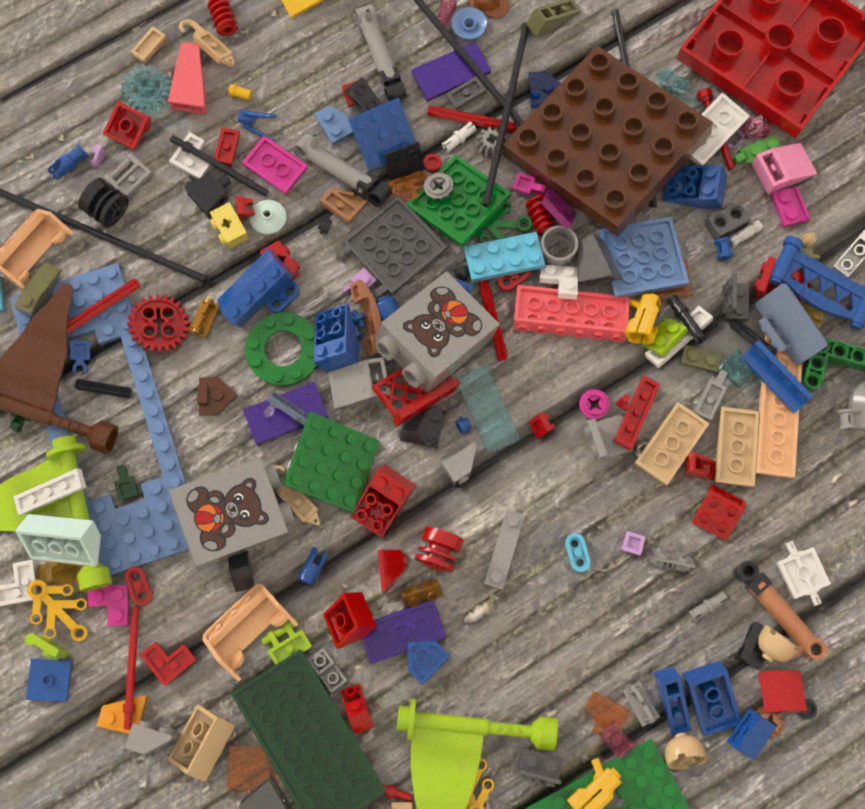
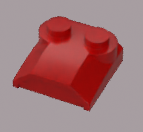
[103,101,151,150]

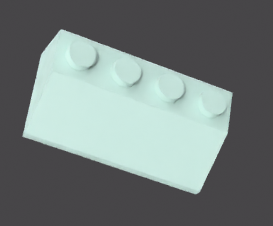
[15,514,101,567]

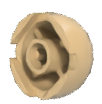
[758,624,800,663]
[665,733,707,770]

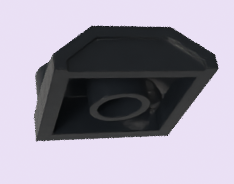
[400,407,445,449]

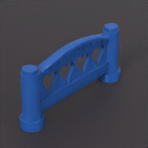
[770,236,865,331]

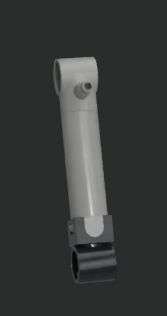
[355,4,407,101]
[293,134,392,207]

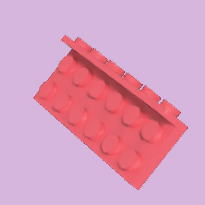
[513,285,629,342]

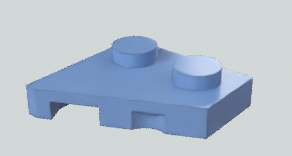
[315,106,354,146]

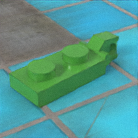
[732,134,782,166]

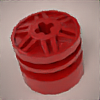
[414,526,464,573]

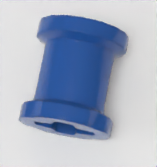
[714,237,734,261]

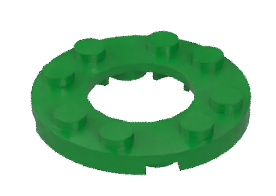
[245,312,317,387]

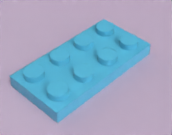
[464,232,545,283]

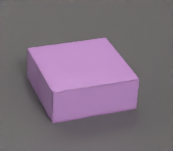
[621,531,646,556]

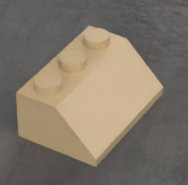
[167,704,236,782]

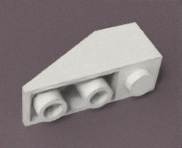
[834,230,865,277]

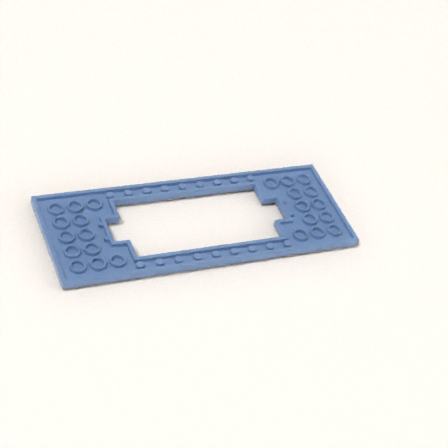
[9,263,189,576]

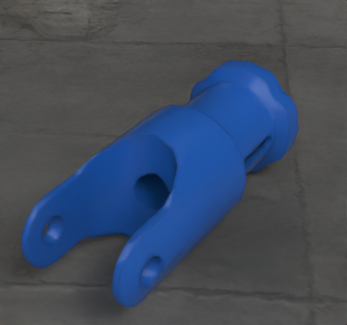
[48,144,89,180]

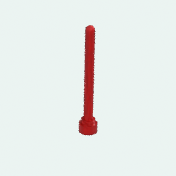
[697,88,735,170]

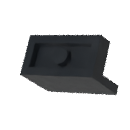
[737,621,764,669]

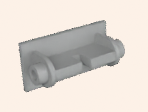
[622,681,660,727]

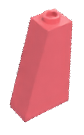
[168,43,207,115]

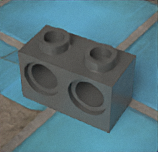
[704,201,751,241]

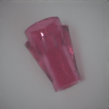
[438,0,457,26]

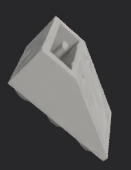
[328,357,390,410]

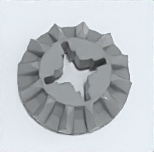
[424,173,453,200]

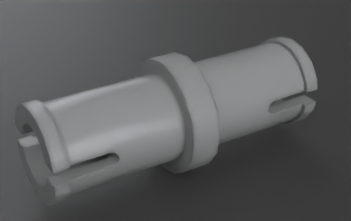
[688,591,729,622]

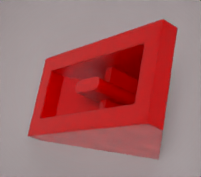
[684,452,716,480]

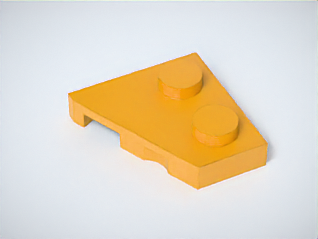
[97,696,148,734]

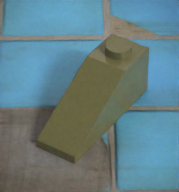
[526,0,581,37]
[14,262,62,318]

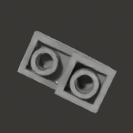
[308,648,349,694]

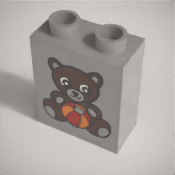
[375,271,500,393]
[169,458,295,569]

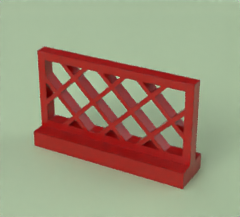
[371,368,460,427]

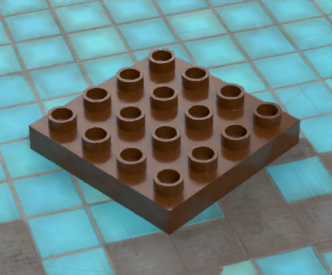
[503,46,713,237]

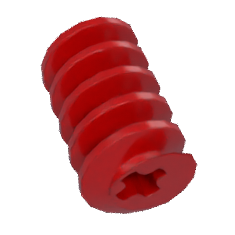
[207,0,239,36]
[525,194,557,236]

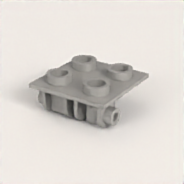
[650,546,695,572]

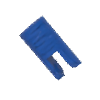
[297,546,329,586]

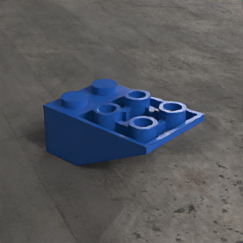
[663,165,727,209]
[314,303,359,373]

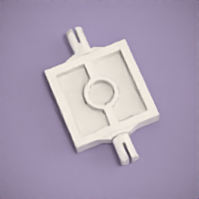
[776,541,831,606]

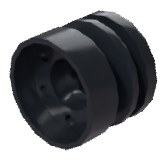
[78,178,129,228]

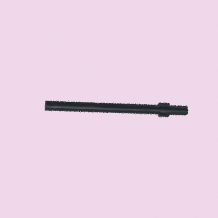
[170,135,269,197]

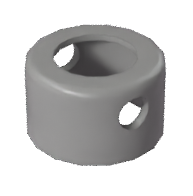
[540,225,578,266]

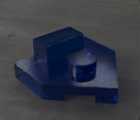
[528,71,561,108]

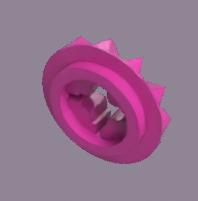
[579,389,610,419]

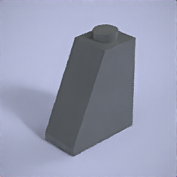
[578,234,621,286]

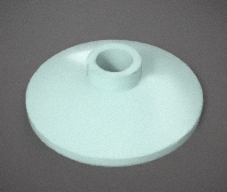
[249,200,286,235]

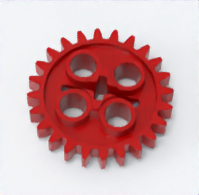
[127,294,190,355]

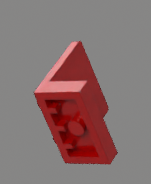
[692,483,746,540]

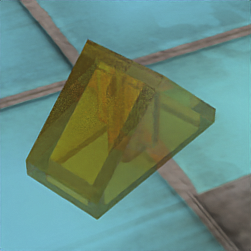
[38,562,78,585]

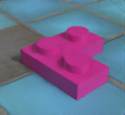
[88,585,129,626]

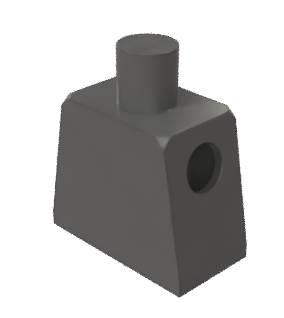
[239,775,288,809]

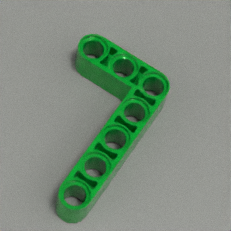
[801,338,865,393]

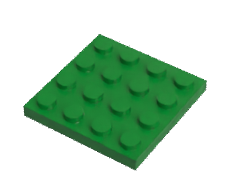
[407,155,511,248]
[282,412,380,513]

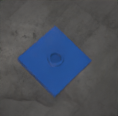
[26,659,73,702]

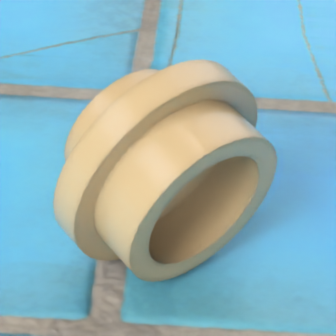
[800,231,817,248]

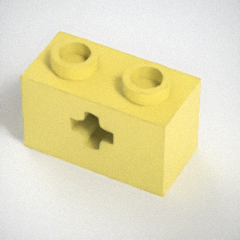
[210,202,249,249]

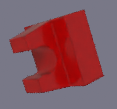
[235,196,255,221]
[528,412,555,439]

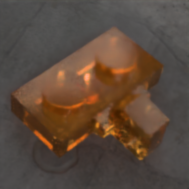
[387,171,426,199]
[583,691,629,735]

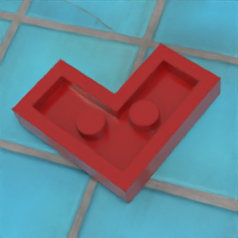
[140,642,197,686]

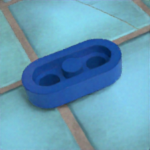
[267,280,299,313]

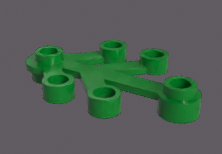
[475,201,532,243]

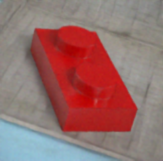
[214,128,240,167]

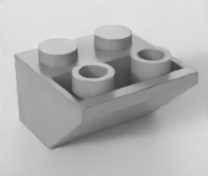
[124,720,180,754]

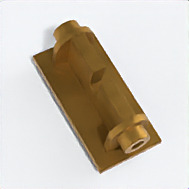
[189,297,220,339]
[400,579,443,609]

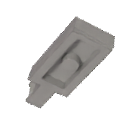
[693,369,728,422]

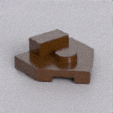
[197,377,238,416]

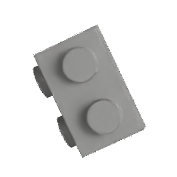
[584,415,633,462]

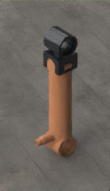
[735,561,828,661]

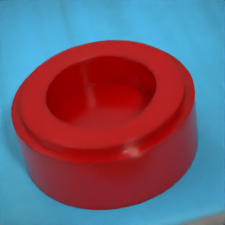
[423,154,442,173]

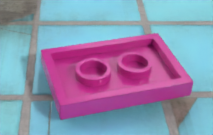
[242,135,308,195]

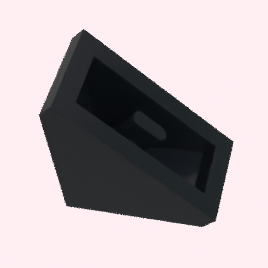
[228,551,255,592]

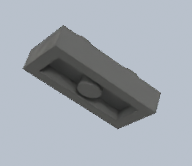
[446,76,486,110]

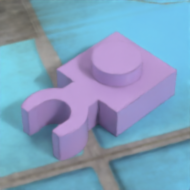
[343,268,377,301]

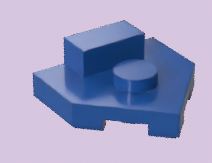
[407,641,451,685]

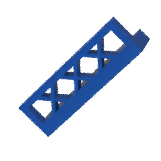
[740,340,813,414]

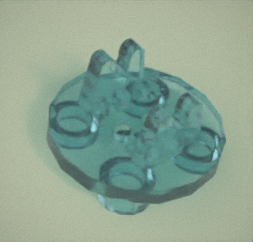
[656,67,690,97]

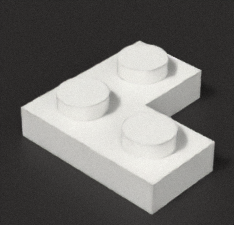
[169,132,211,179]
[540,265,578,300]
[0,560,39,607]

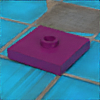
[541,187,576,230]

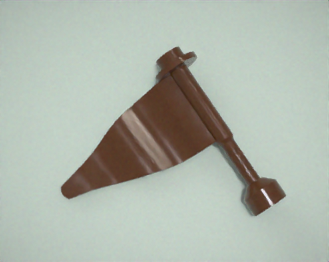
[0,283,119,455]

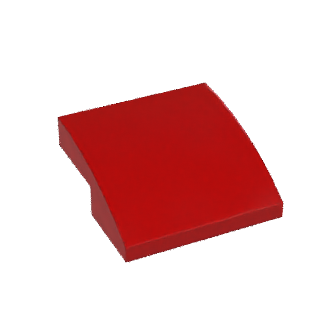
[759,670,807,714]

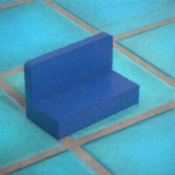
[727,708,776,760]

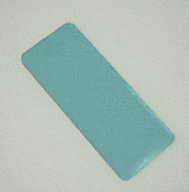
[457,366,519,453]

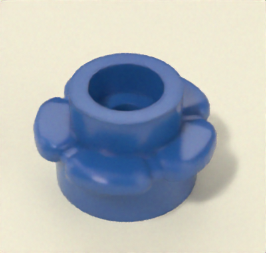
[455,416,472,435]

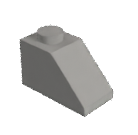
[442,442,477,485]

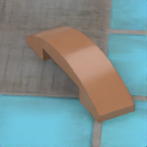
[350,280,381,358]

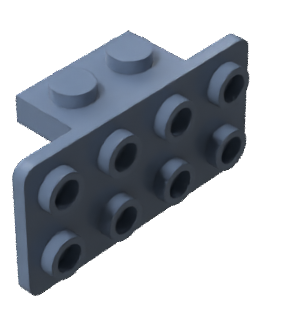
[755,283,828,365]

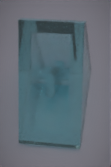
[719,348,753,388]

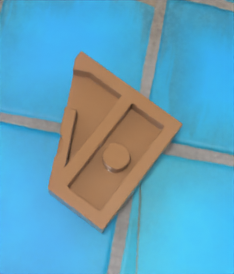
[320,188,369,225]

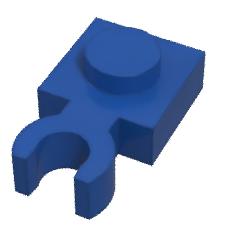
[70,340,90,374]

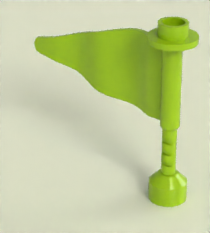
[0,436,112,592]
[396,698,558,809]

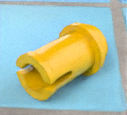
[228,83,252,101]

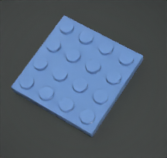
[598,217,689,299]

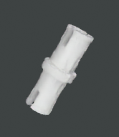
[442,122,477,153]

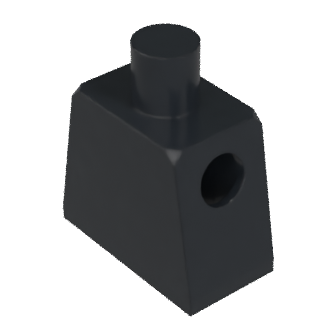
[184,173,232,219]

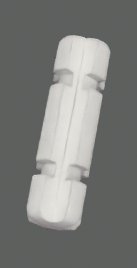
[730,220,763,246]

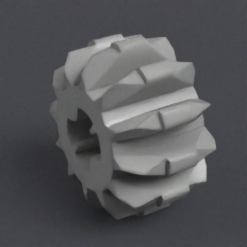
[476,126,507,158]

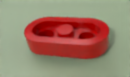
[497,271,531,292]
[125,567,153,606]

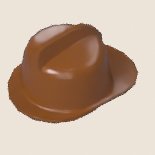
[469,0,510,18]

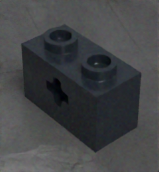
[344,77,382,113]

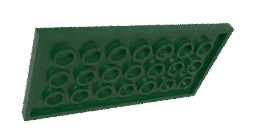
[231,649,386,809]

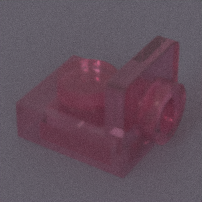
[599,721,635,759]

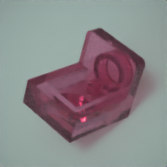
[742,115,771,139]

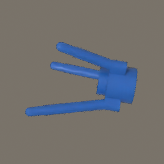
[238,109,276,143]

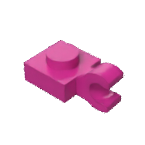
[512,172,546,196]

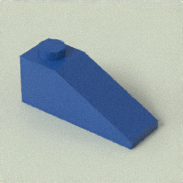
[654,667,692,736]

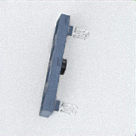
[264,391,308,425]

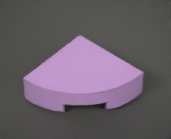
[91,144,107,169]

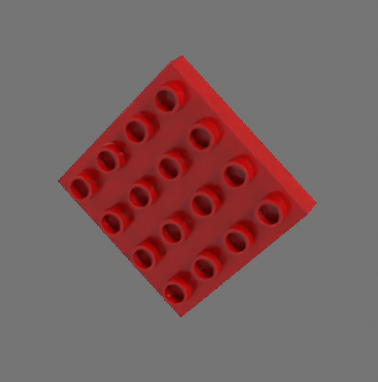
[676,0,865,139]

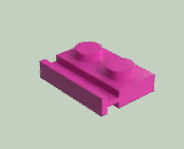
[771,186,810,228]

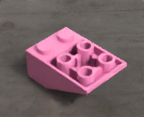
[752,143,817,195]

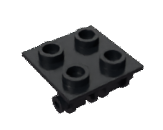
[384,141,425,181]

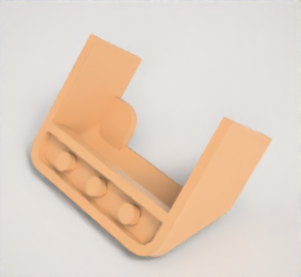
[0,209,74,289]
[202,584,298,682]

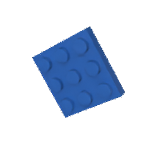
[348,97,416,171]

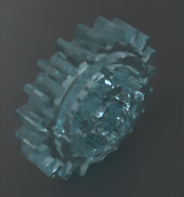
[121,63,172,113]

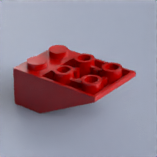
[350,464,417,538]

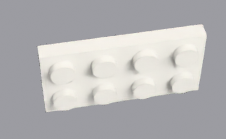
[690,92,750,166]

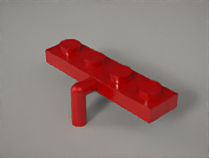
[613,376,660,451]

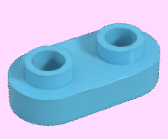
[565,533,591,573]

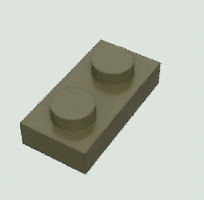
[680,345,722,374]

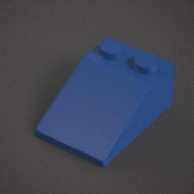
[682,661,741,737]

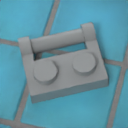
[103,153,153,198]

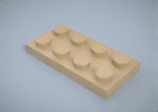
[634,402,710,486]
[714,407,760,488]

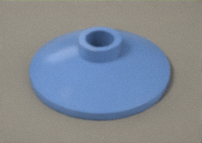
[451,7,487,40]

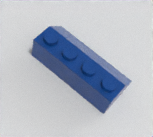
[217,248,294,327]

